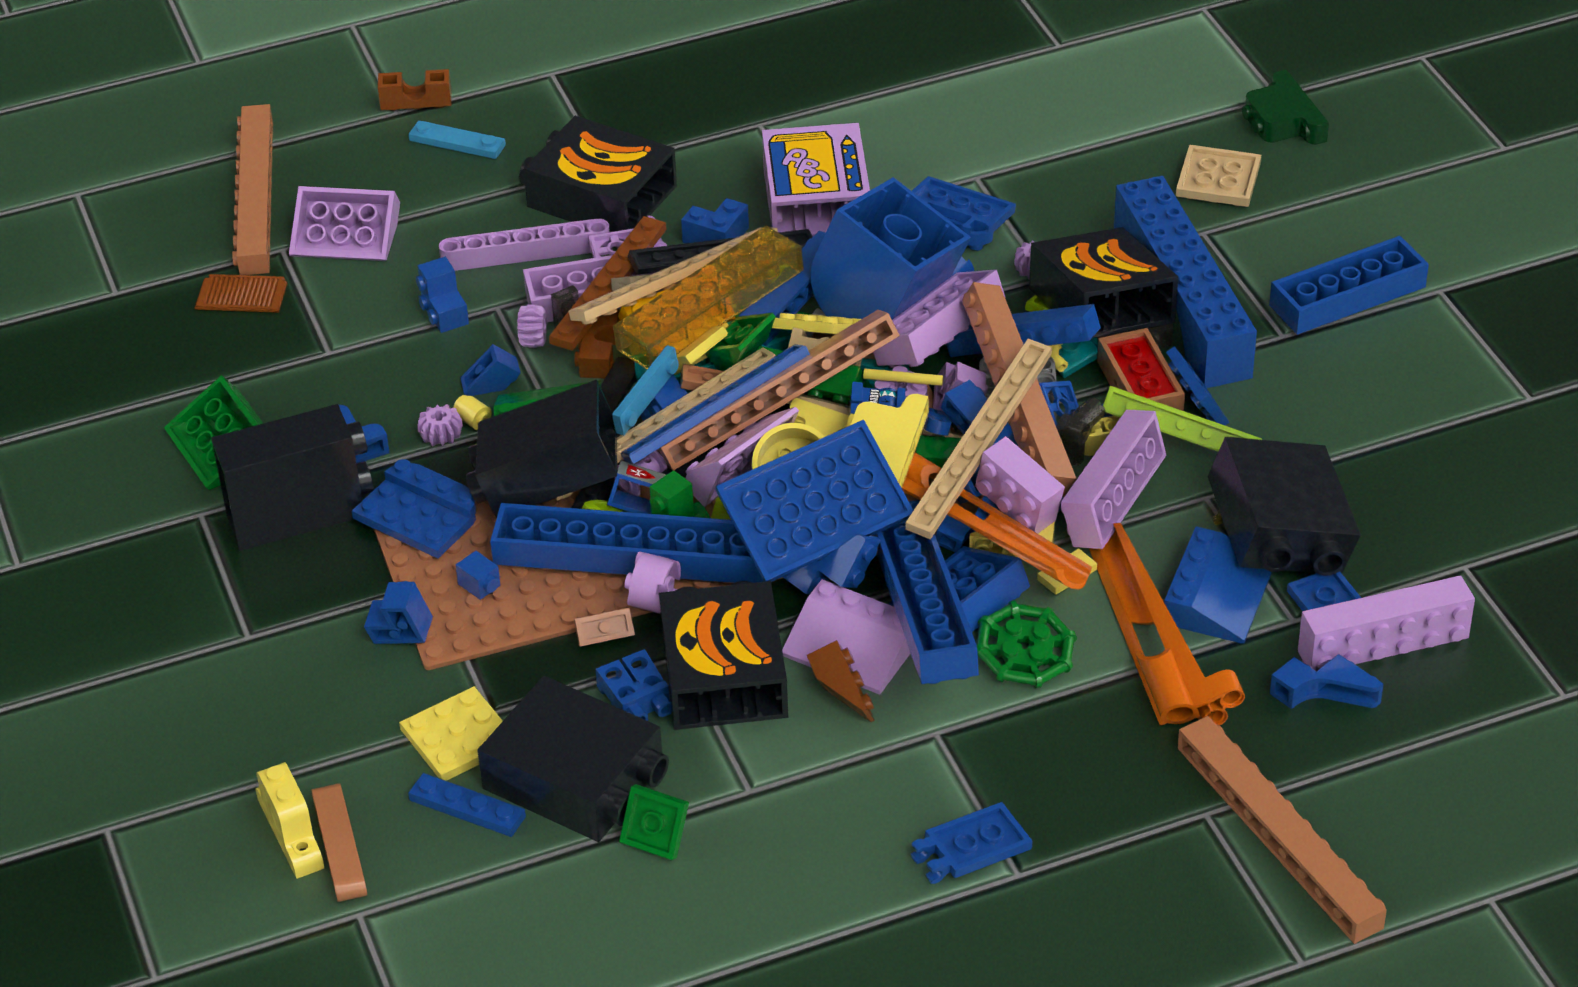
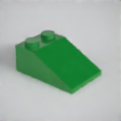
[705,313,776,371]

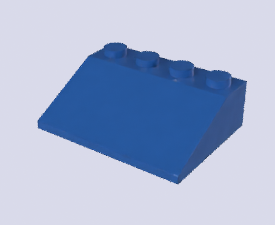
[1164,526,1272,644]
[889,546,1030,632]

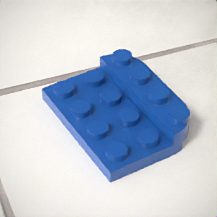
[912,176,1016,250]
[352,459,476,559]

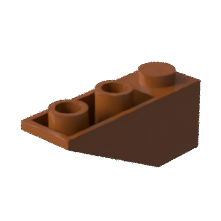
[807,640,874,722]

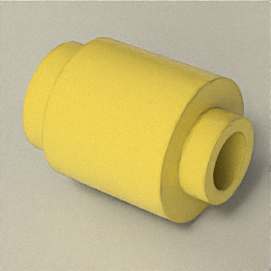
[454,395,492,430]

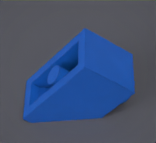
[460,344,521,396]

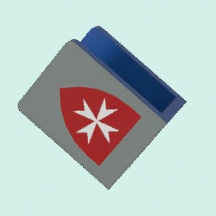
[607,460,666,514]

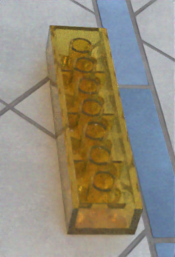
[613,225,804,369]

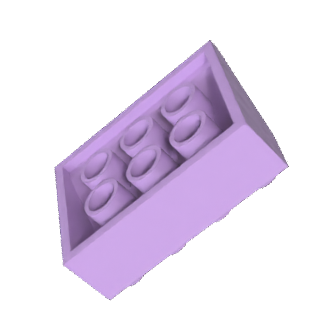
[289,186,400,261]
[685,407,799,507]
[782,579,911,695]

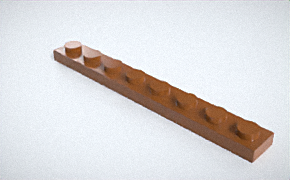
[549,216,666,351]

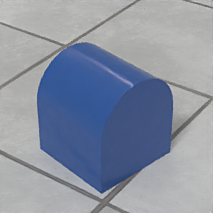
[811,177,971,320]

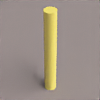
[863,368,943,386]

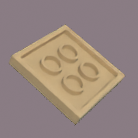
[1176,145,1262,207]

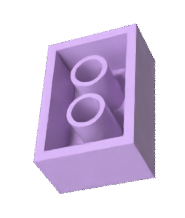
[975,436,1065,534]

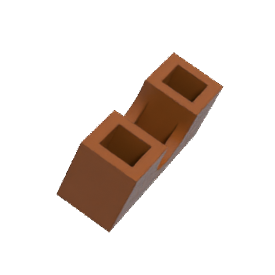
[378,69,452,110]
[574,309,621,379]

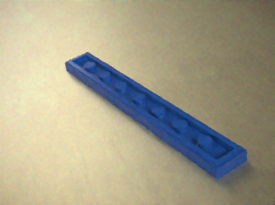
[621,344,810,464]

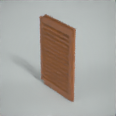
[195,274,288,313]

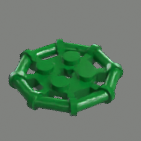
[977,601,1077,688]

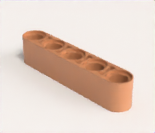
[311,783,367,902]

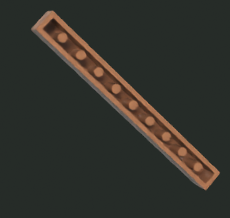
[232,104,273,275]
[962,282,1077,497]
[657,310,900,470]
[1178,716,1387,944]

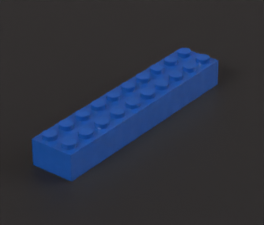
[873,500,979,684]
[490,503,764,583]

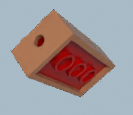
[1097,328,1185,411]

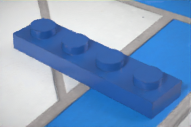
[408,773,526,837]

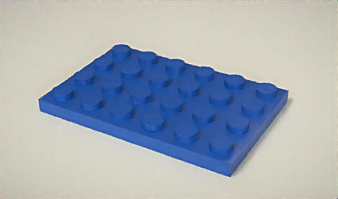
[716,420,914,582]

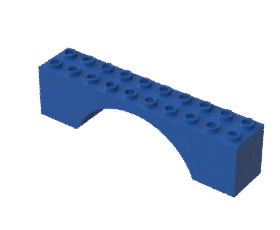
[1114,176,1257,388]

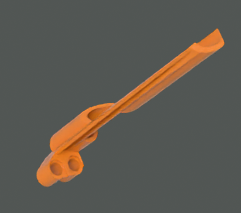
[902,452,1092,590]
[1089,523,1245,725]

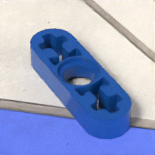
[924,408,952,436]

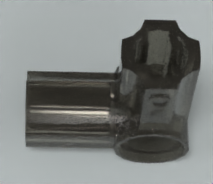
[1056,397,1105,466]

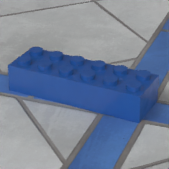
[1269,236,1429,335]

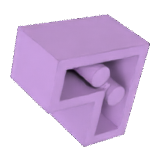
[933,362,988,420]

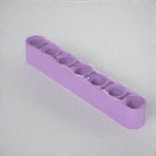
[439,219,610,271]

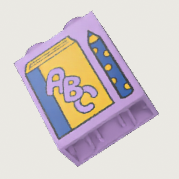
[762,123,870,236]

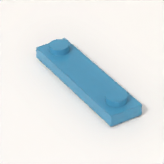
[409,120,506,159]
[612,345,679,436]

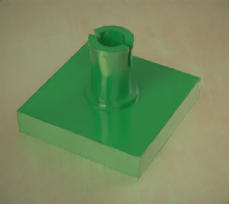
[619,784,689,860]

